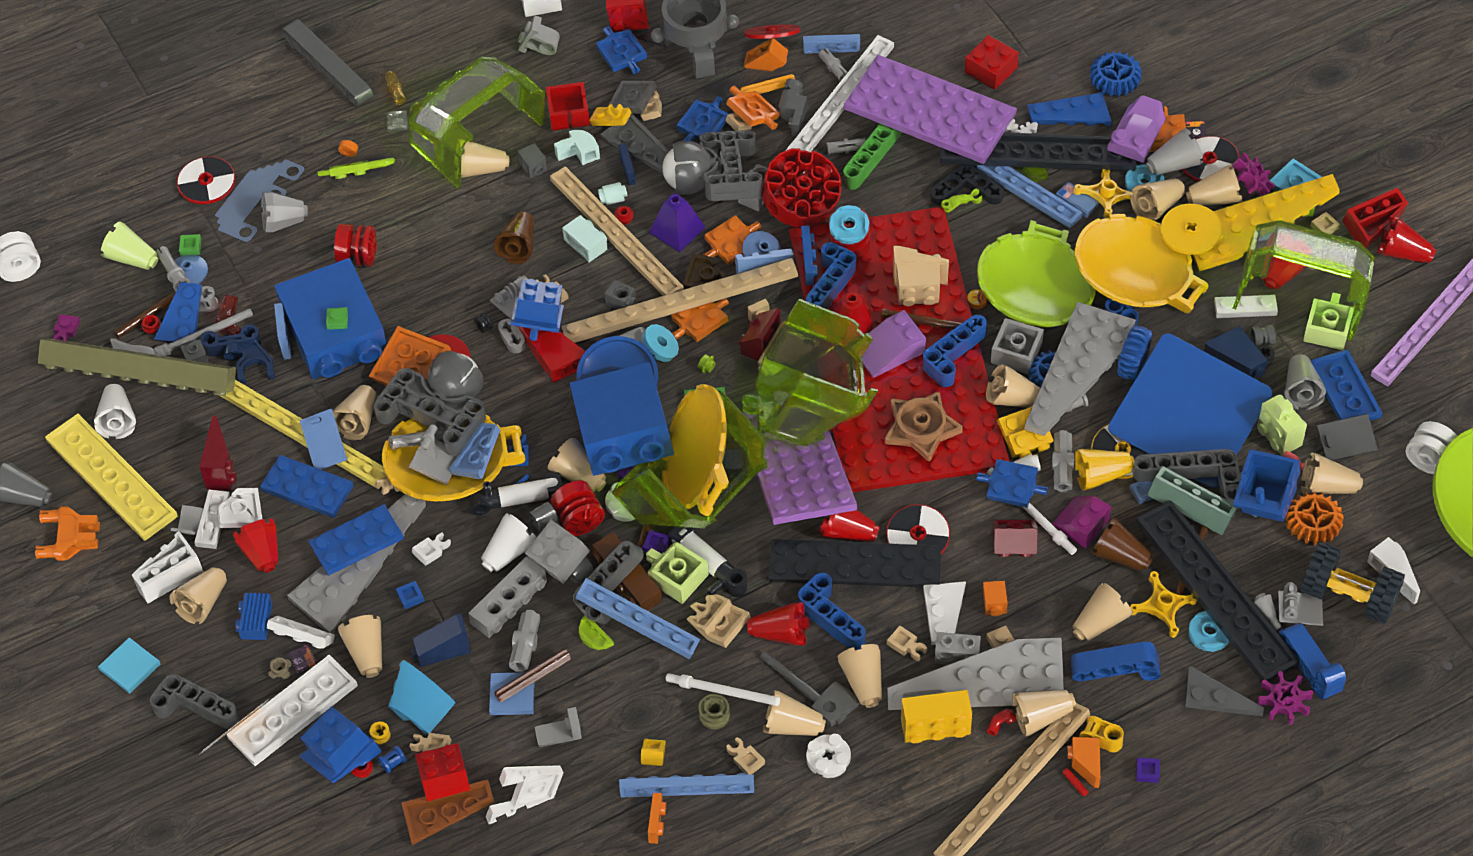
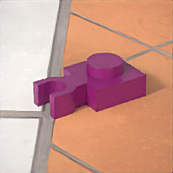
[53,314,80,341]

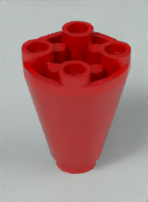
[1377,216,1437,263]
[818,510,880,542]
[747,602,809,646]

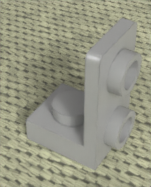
[535,707,582,747]

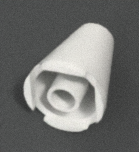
[94,384,136,439]
[481,513,537,572]

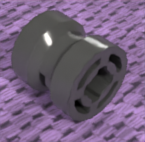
[1251,324,1276,347]

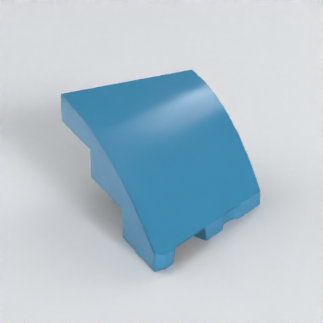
[389,660,456,735]

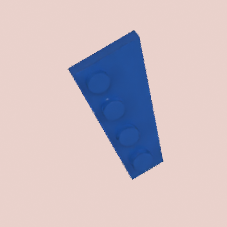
[1027,93,1112,126]

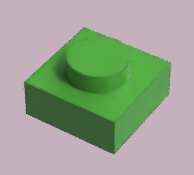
[179,234,202,256]
[326,307,348,330]

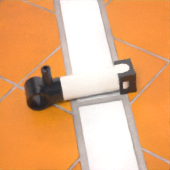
[468,472,562,516]
[669,520,747,597]

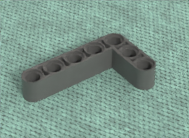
[1132,449,1241,511]

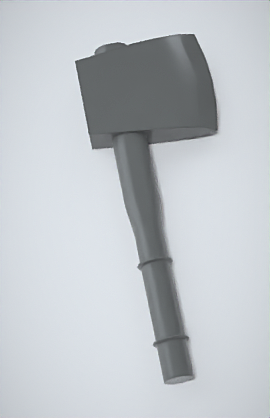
[760,651,860,728]

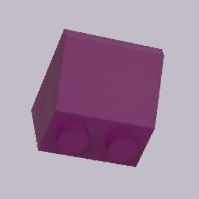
[1052,496,1111,549]

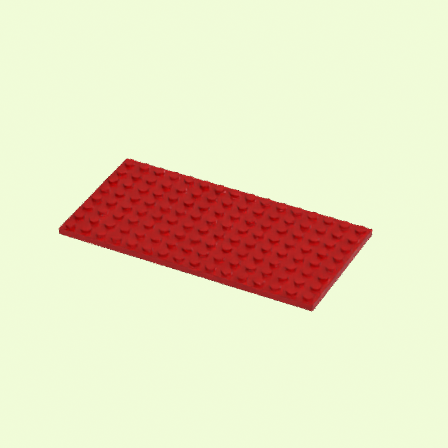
[789,207,1010,493]

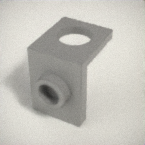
[171,505,203,536]

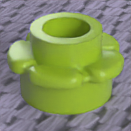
[698,354,716,373]

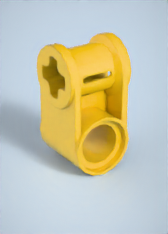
[1079,716,1124,752]

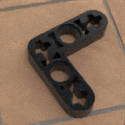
[930,164,1004,205]

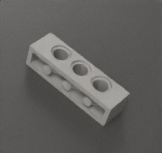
[468,557,547,638]

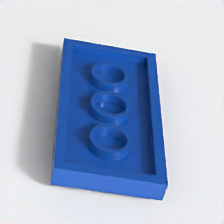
[1310,349,1382,421]
[260,455,354,518]
[309,504,404,576]

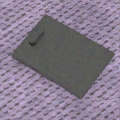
[1316,414,1378,460]

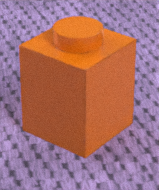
[982,581,1007,616]

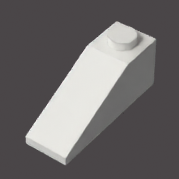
[1367,537,1420,604]

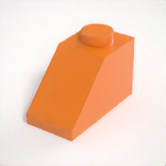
[743,38,788,71]
[1067,737,1101,788]

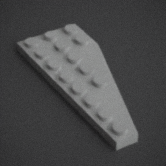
[1024,302,1136,436]

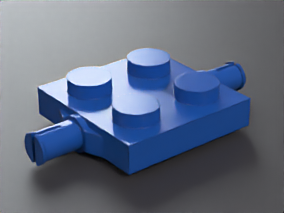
[596,26,647,74]
[677,96,729,141]
[977,459,1048,508]

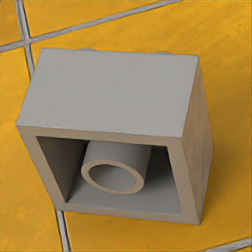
[991,318,1044,374]
[525,520,590,584]

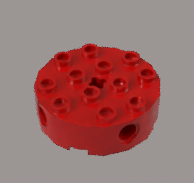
[762,148,842,228]

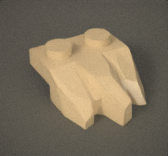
[686,594,751,648]

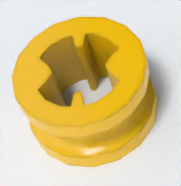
[369,722,391,744]

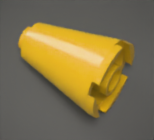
[1074,449,1134,490]

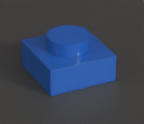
[396,581,424,609]

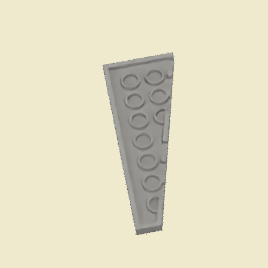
[287,494,426,634]

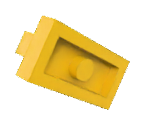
[589,104,632,126]

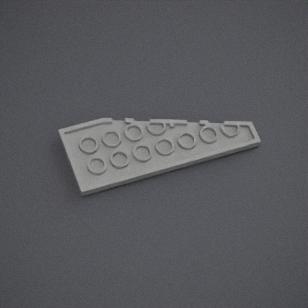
[887,638,1064,710]

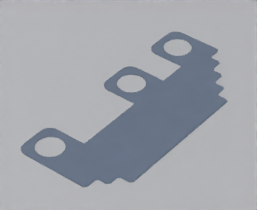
[215,159,304,242]

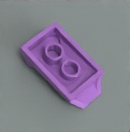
[1107,95,1165,163]

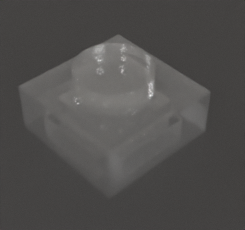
[387,110,408,131]

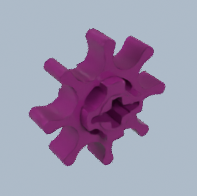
[1232,152,1275,197]
[1257,671,1313,725]

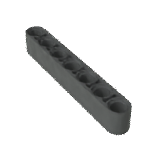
[281,19,373,107]

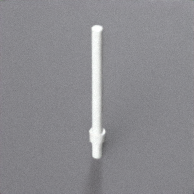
[987,467,1077,555]
[666,673,780,706]

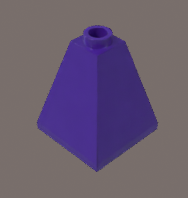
[650,193,705,253]

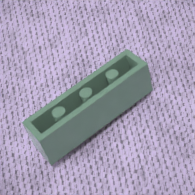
[1147,466,1237,535]

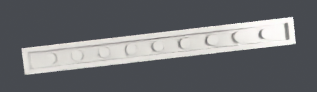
[786,35,894,152]

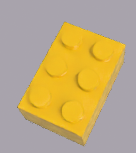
[901,690,972,743]

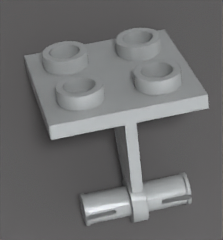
[409,424,458,486]

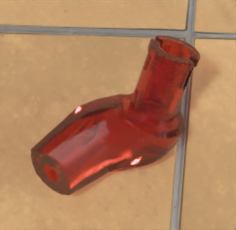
[216,294,241,335]

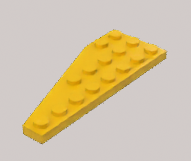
[1188,174,1339,272]

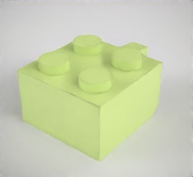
[1303,293,1354,351]
[1257,395,1307,456]
[646,542,709,604]

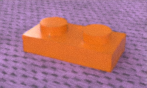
[648,793,667,844]

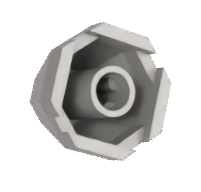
[261,191,308,232]

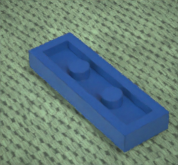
[801,226,818,286]

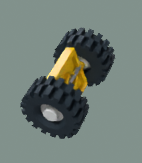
[1301,542,1405,624]

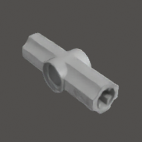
[1052,430,1074,493]
[509,610,540,673]

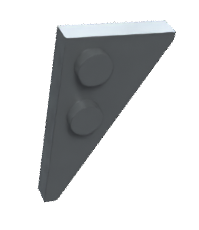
[1185,666,1264,717]

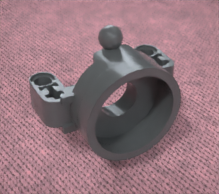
[651,0,740,79]

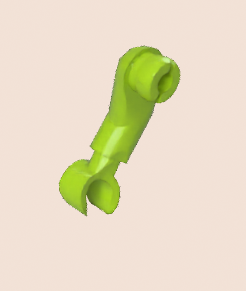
[941,189,982,213]

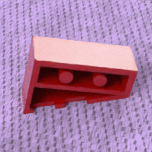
[1342,188,1408,252]

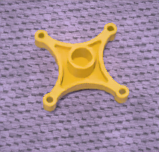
[1073,169,1133,218]
[1130,571,1197,638]

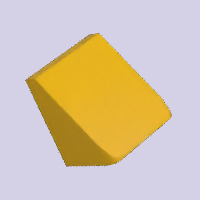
[641,739,666,766]

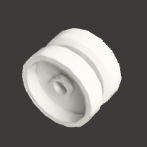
[0,231,41,282]
[1405,421,1457,474]

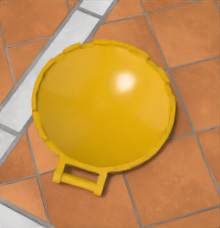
[1075,214,1209,313]
[662,384,729,516]
[382,415,525,501]

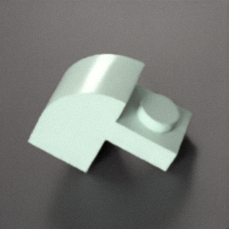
[554,130,600,165]

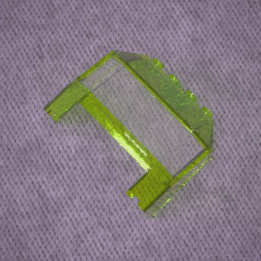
[408,57,545,189]
[1232,220,1375,342]

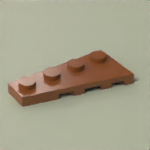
[401,779,494,845]

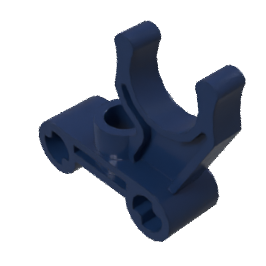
[200,324,275,385]

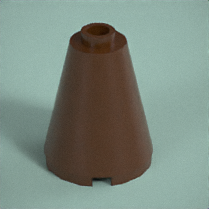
[494,211,534,264]
[1091,517,1153,571]

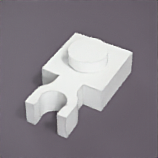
[412,532,451,566]

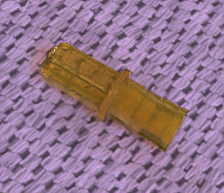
[385,71,406,105]

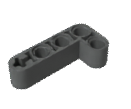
[529,502,594,583]
[573,541,643,625]
[150,674,239,729]

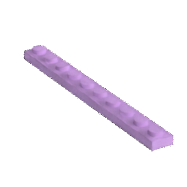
[1371,259,1473,387]

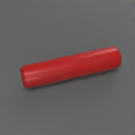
[1062,768,1088,796]

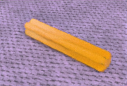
[740,74,795,94]

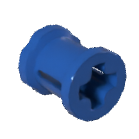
[378,745,407,774]

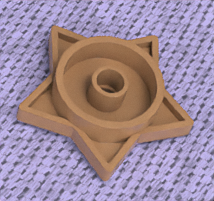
[885,392,962,461]

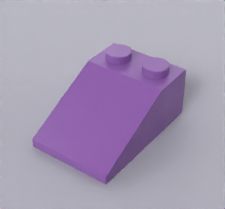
[852,310,926,378]

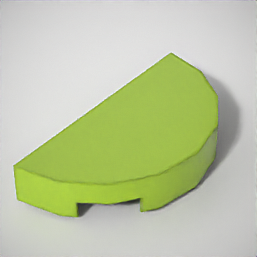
[579,615,614,650]

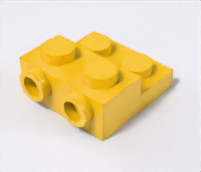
[997,407,1054,458]

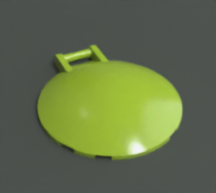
[977,220,1096,327]

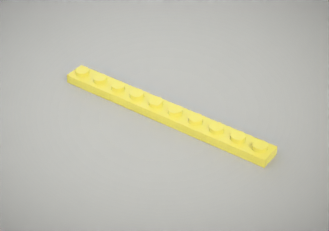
[221,380,385,489]

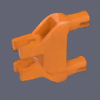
[35,506,100,561]

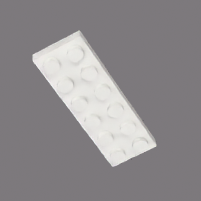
[227,655,358,766]

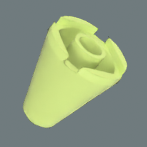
[101,222,159,270]

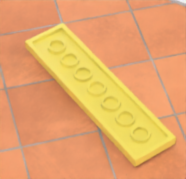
[45,414,178,541]

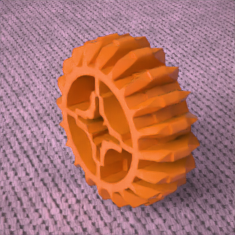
[1285,491,1344,546]

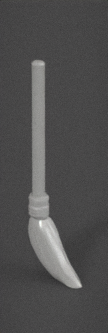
[110,309,253,356]

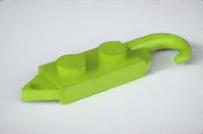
[318,158,395,179]

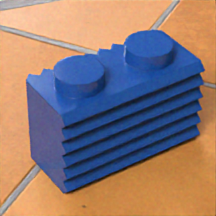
[235,593,272,640]

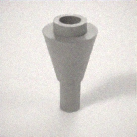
[1254,593,1282,632]

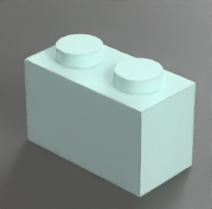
[562,215,607,263]

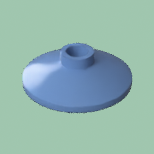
[742,231,781,257]
[174,255,208,284]

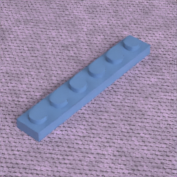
[977,165,1083,228]
[575,578,700,659]
[619,773,754,798]

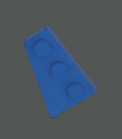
[154,282,202,342]

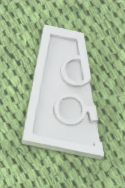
[923,582,966,645]

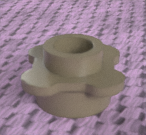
[268,658,292,679]

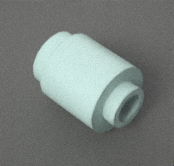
[598,182,627,205]

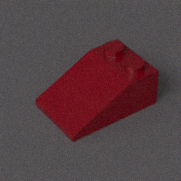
[199,415,237,492]

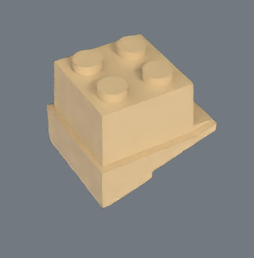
[893,246,949,306]

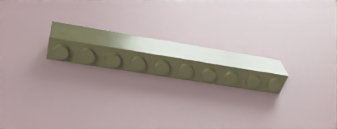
[38,338,236,396]

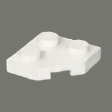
[217,488,262,528]

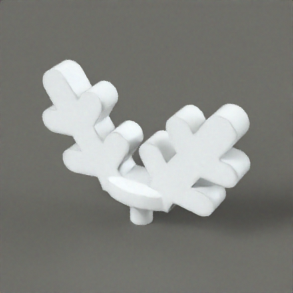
[1005,119,1038,133]

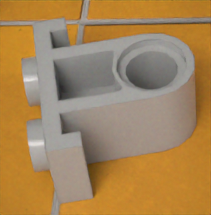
[517,15,560,55]

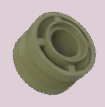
[699,694,730,730]

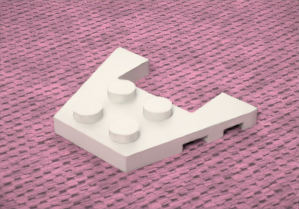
[486,765,563,824]

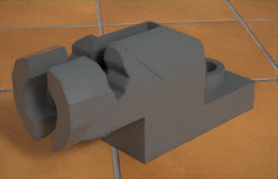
[778,79,807,137]

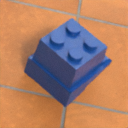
[510,279,564,341]
[1233,449,1300,522]
[299,706,382,783]

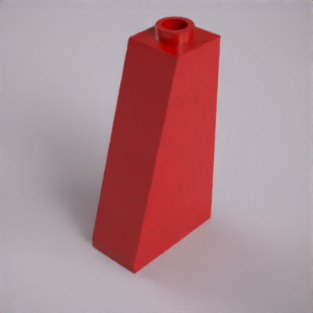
[518,326,586,383]

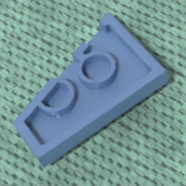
[735,249,794,274]
[449,422,500,479]

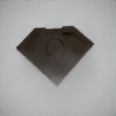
[683,254,726,289]

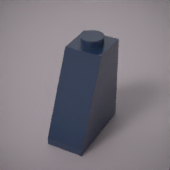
[1204,326,1268,378]
[411,613,471,667]

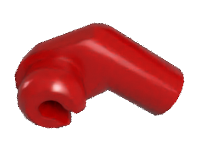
[987,709,1017,736]

